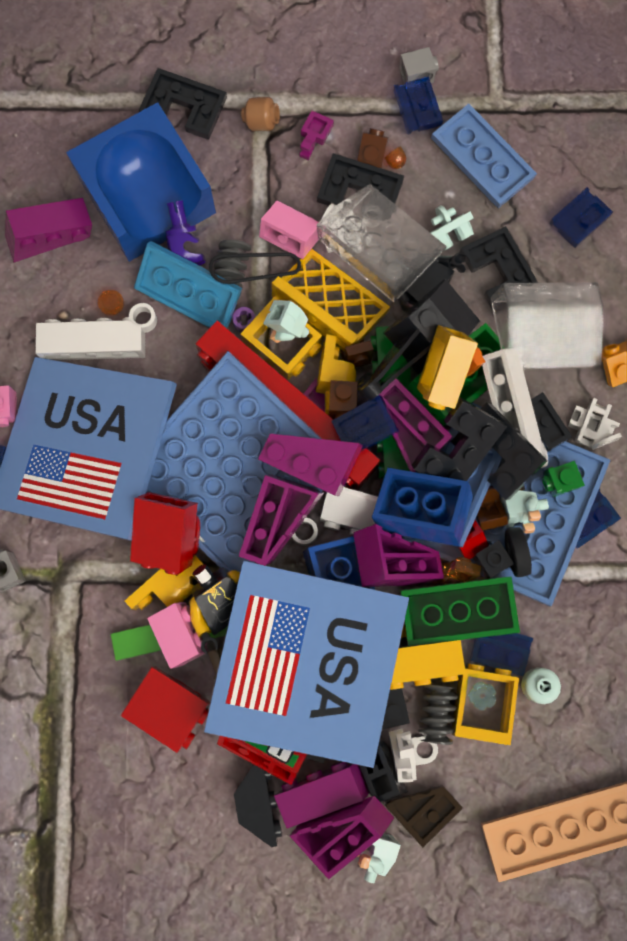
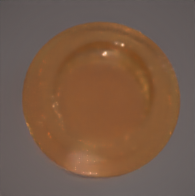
[98,290,124,316]

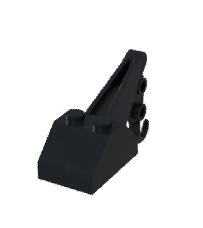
[356,279,480,401]

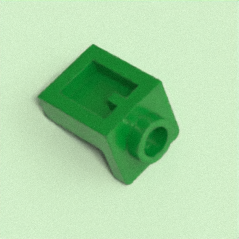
[542,461,585,498]

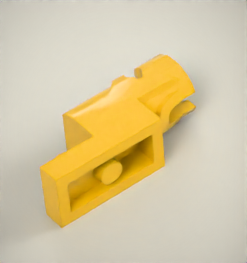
[316,334,356,415]
[125,555,203,610]

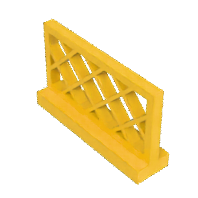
[272,249,390,351]

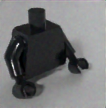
[389,252,470,312]

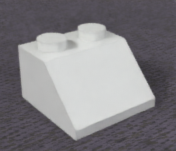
[320,487,378,536]

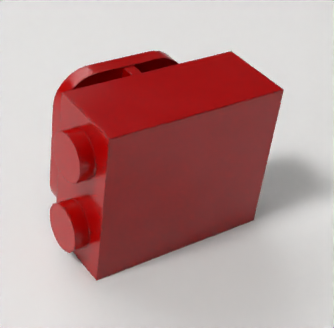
[130,492,200,575]
[120,666,211,753]

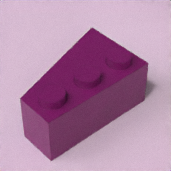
[5,198,92,263]
[375,379,453,473]
[258,434,363,496]
[239,475,324,566]
[353,524,444,587]
[274,761,370,829]
[289,796,394,880]

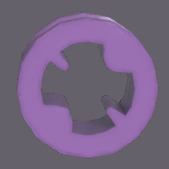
[232,307,255,332]

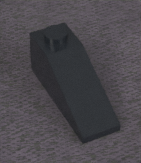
[359,735,408,803]

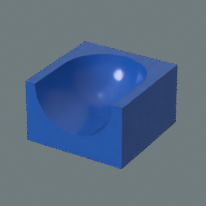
[66,102,216,262]

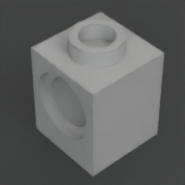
[399,47,439,90]
[0,549,26,593]

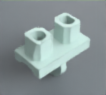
[424,205,474,252]

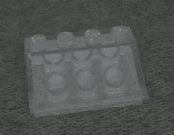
[316,184,447,302]
[490,282,603,369]

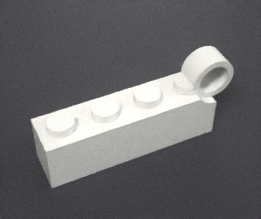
[36,303,157,360]
[482,348,548,468]

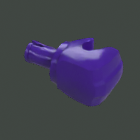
[165,200,206,266]

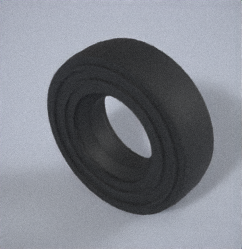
[504,527,532,577]

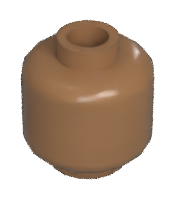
[241,97,280,132]

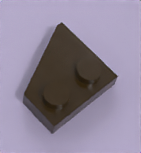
[385,785,463,848]

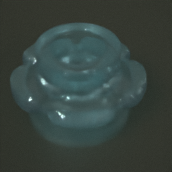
[468,682,496,710]

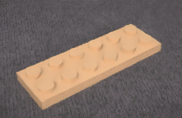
[481,781,627,882]

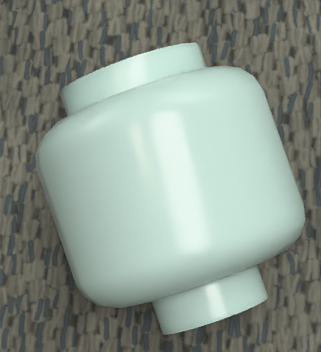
[521,667,561,705]

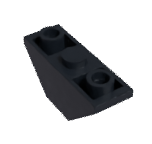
[234,764,282,847]

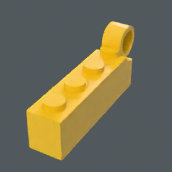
[390,640,466,690]

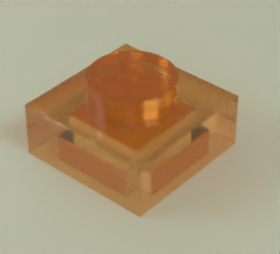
[443,557,481,582]

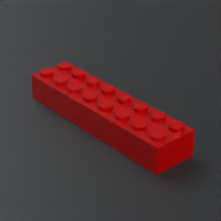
[195,321,380,491]

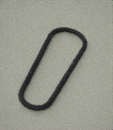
[209,252,301,284]

